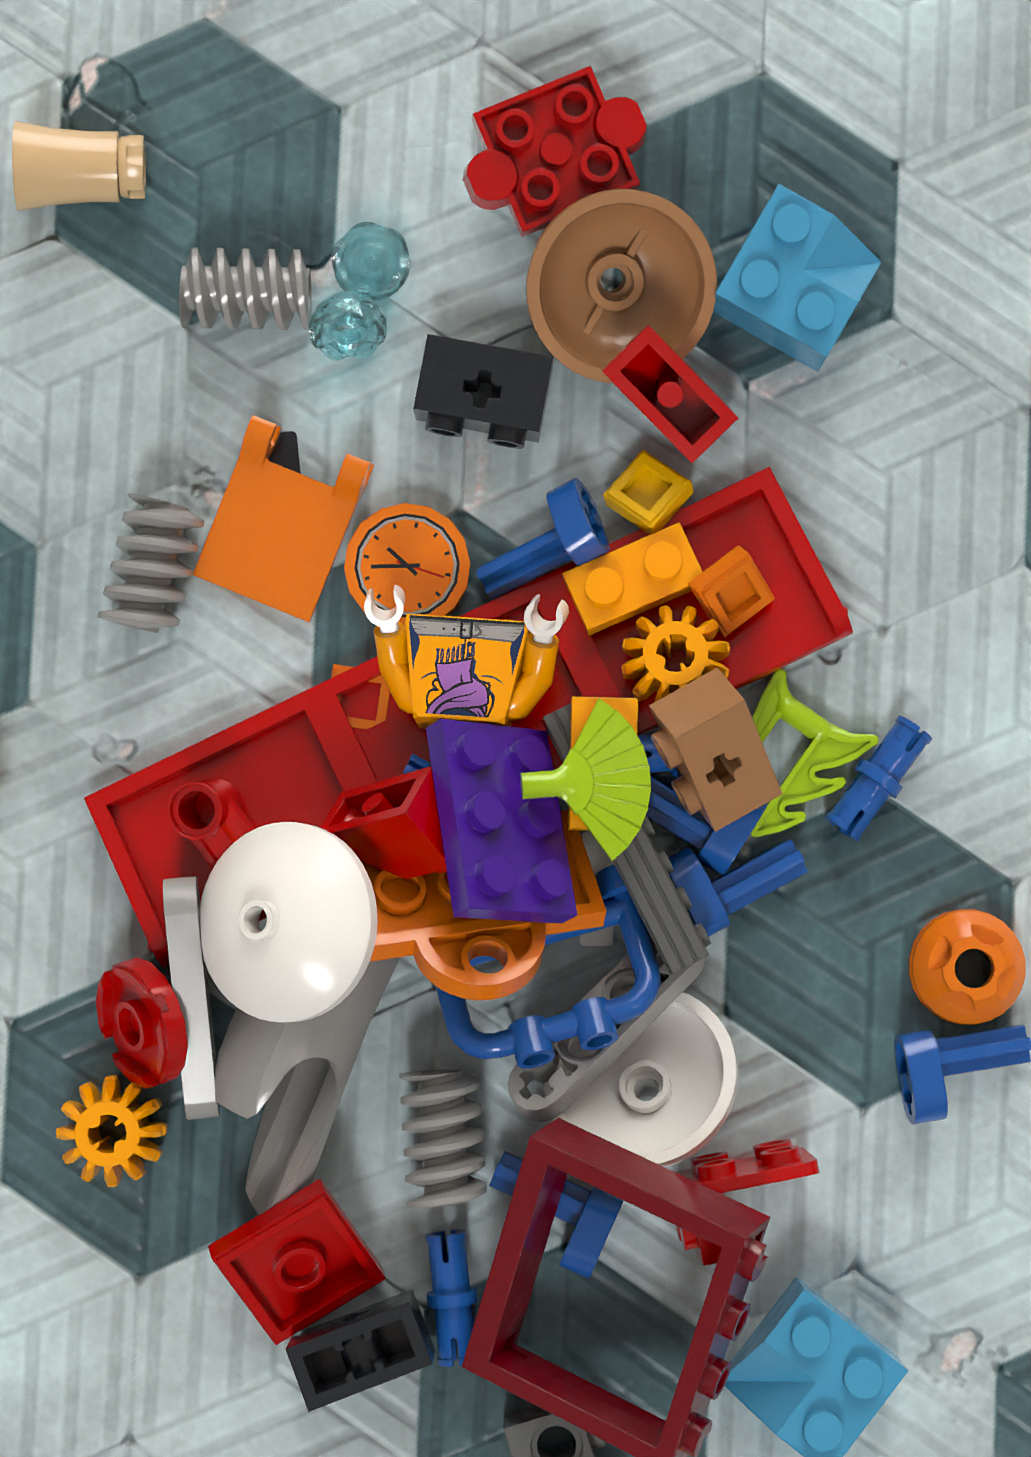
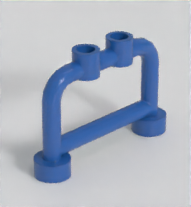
[435,865,661,1069]

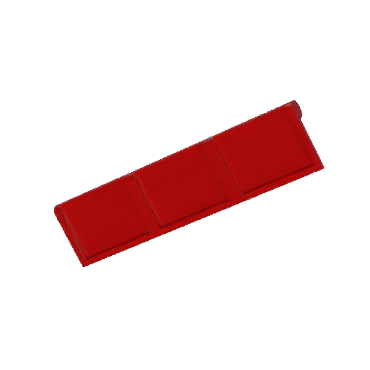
[84,466,853,968]

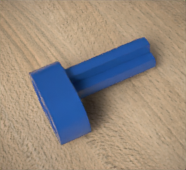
[476,478,610,600]
[646,775,769,876]
[668,839,808,937]
[894,1024,1031,1125]
[489,1151,624,1279]

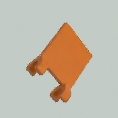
[192,415,375,622]

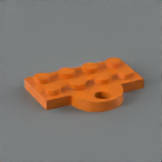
[361,810,607,1000]

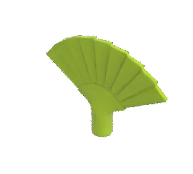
[520,698,651,861]

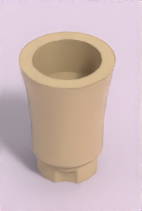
[12,121,146,211]

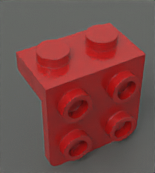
[676,1139,820,1266]

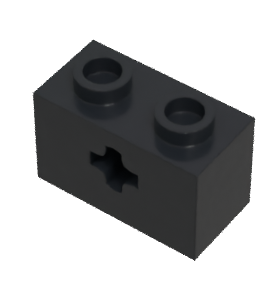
[413,334,553,449]
[285,1289,435,1412]

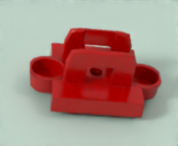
[462,66,647,237]

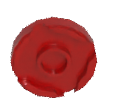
[96,957,188,1089]

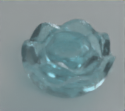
[331,222,411,301]
[309,291,387,361]

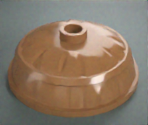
[525,189,717,383]

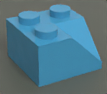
[713,184,881,372]
[725,1277,908,1457]

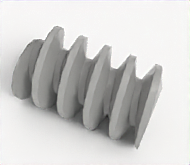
[179,247,312,330]
[97,493,205,633]
[399,1070,487,1208]

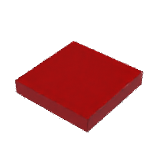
[208,1178,386,1345]

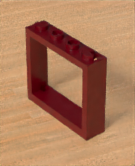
[462,1118,770,1457]

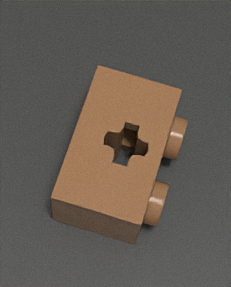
[649,668,783,832]

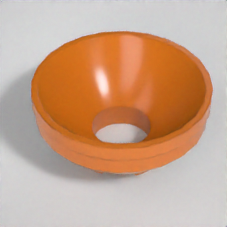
[908,909,1026,1025]

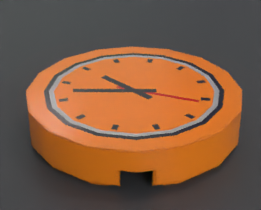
[344,503,471,627]

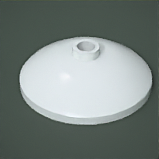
[199,822,378,1022]
[544,986,738,1167]

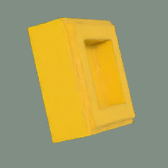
[603,449,694,535]

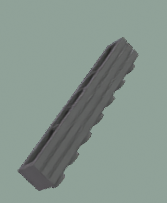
[541,703,711,974]

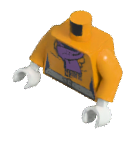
[364,585,569,729]

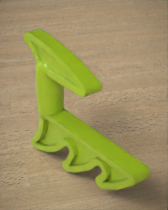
[750,669,879,837]

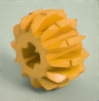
[621,605,730,702]
[56,1075,168,1187]

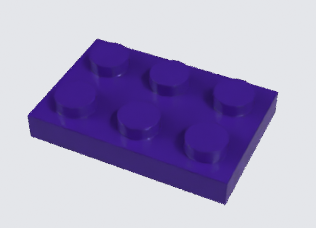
[426,719,577,924]

